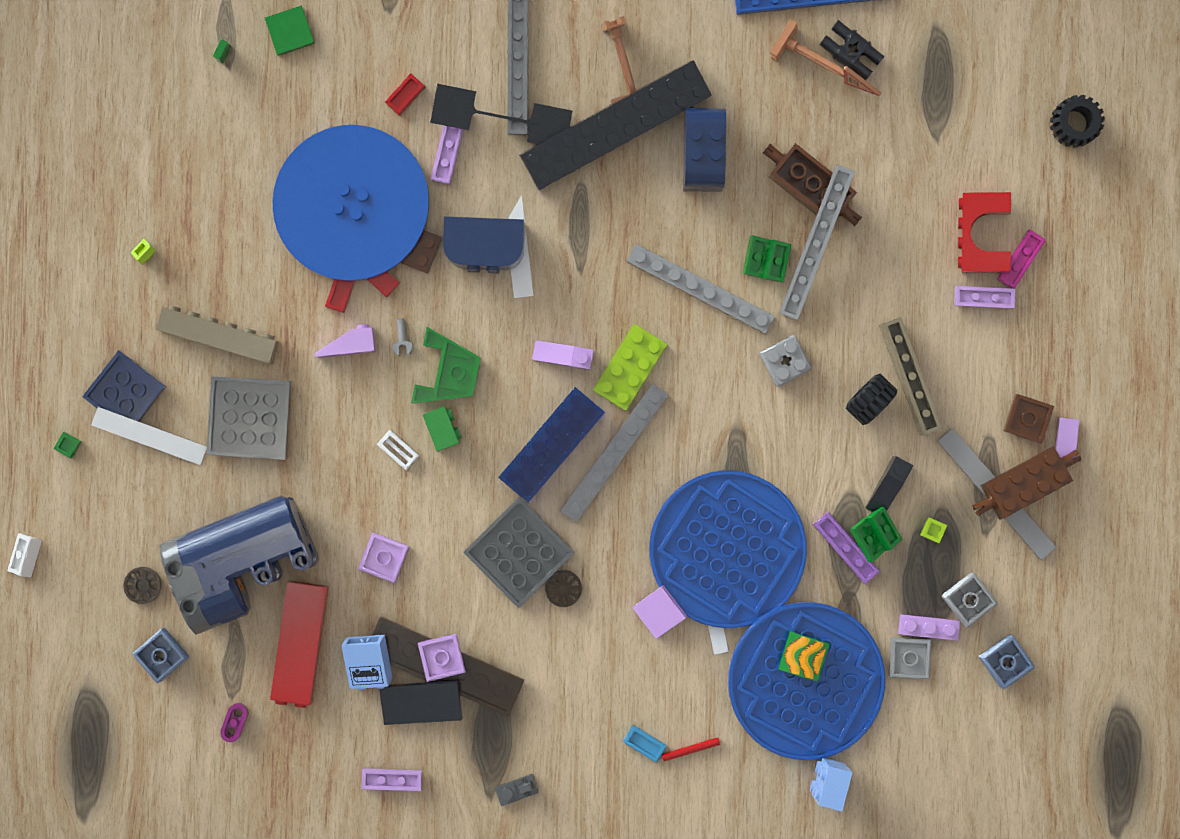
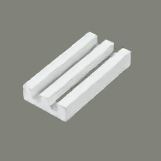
[377,430,419,470]

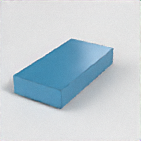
[623,725,667,763]

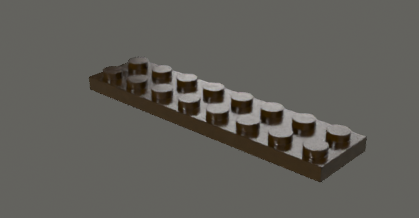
[372,616,525,717]

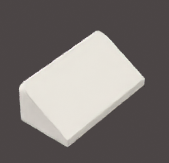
[8,533,42,577]

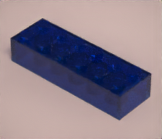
[498,387,605,503]

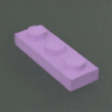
[954,286,1015,309]
[898,614,960,641]
[362,768,422,791]

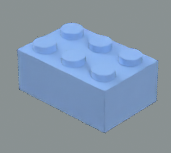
[810,758,853,812]

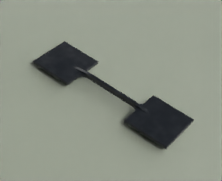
[430,84,573,144]

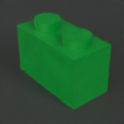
[423,406,462,452]

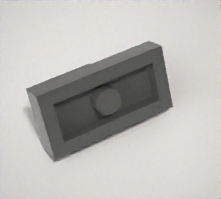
[495,773,538,806]

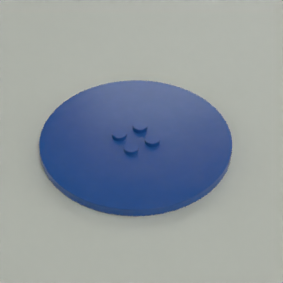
[272,125,429,281]
[649,470,807,628]
[728,602,885,760]

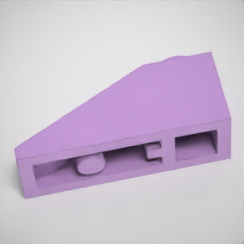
[315,324,376,358]
[532,340,594,370]

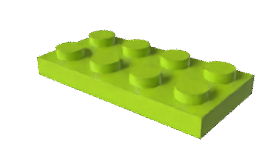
[593,324,667,411]

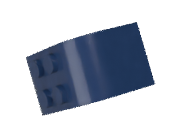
[683,108,726,192]
[443,216,525,274]

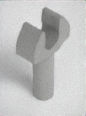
[393,319,413,356]

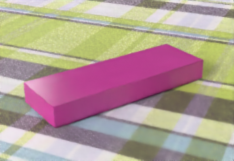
[997,229,1046,289]

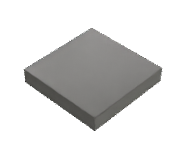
[889,637,931,679]

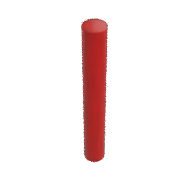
[662,737,720,762]

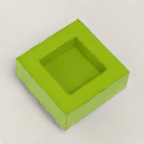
[131,239,156,265]
[920,517,947,543]

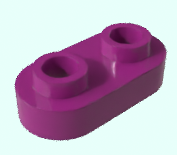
[220,703,248,742]

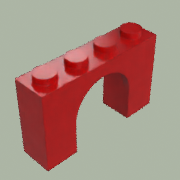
[958,192,1011,273]

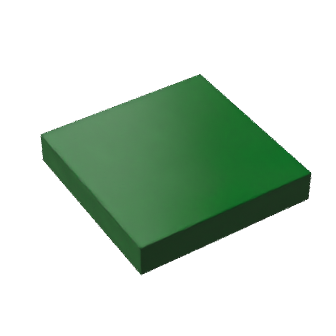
[265,5,315,56]

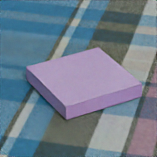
[358,532,410,583]
[632,585,687,639]
[418,633,466,682]

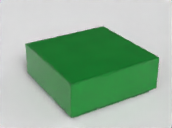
[213,39,231,63]
[54,432,82,458]

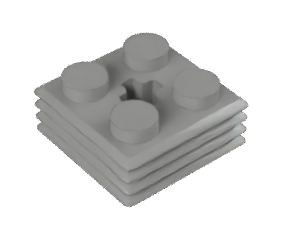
[759,335,812,387]
[942,572,998,627]

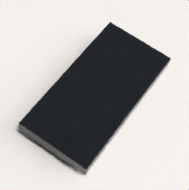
[379,681,463,725]

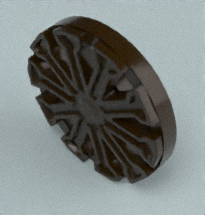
[123,567,162,604]
[545,570,582,607]

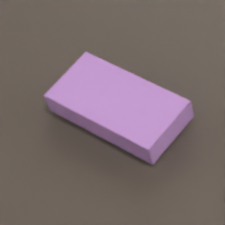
[1055,418,1079,459]

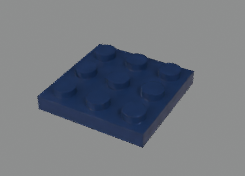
[82,350,166,422]

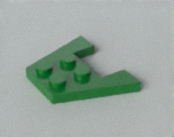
[411,327,481,404]

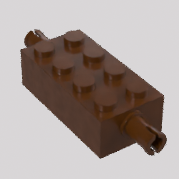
[763,143,862,227]
[972,446,1082,520]

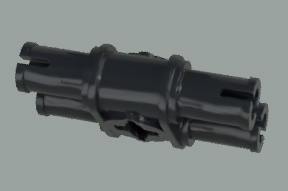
[819,20,885,80]

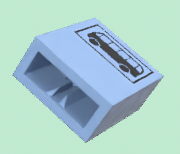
[342,635,393,690]

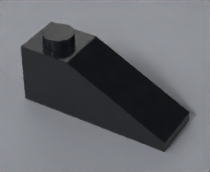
[865,456,914,512]

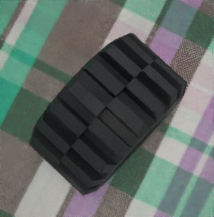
[1050,95,1105,148]
[846,373,898,425]

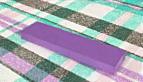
[813,512,880,584]

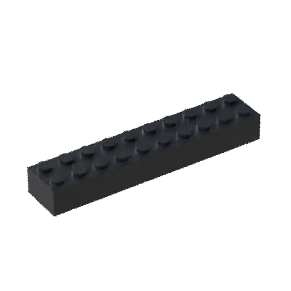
[519,60,712,190]

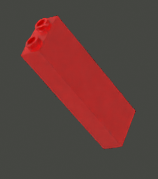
[270,581,329,708]

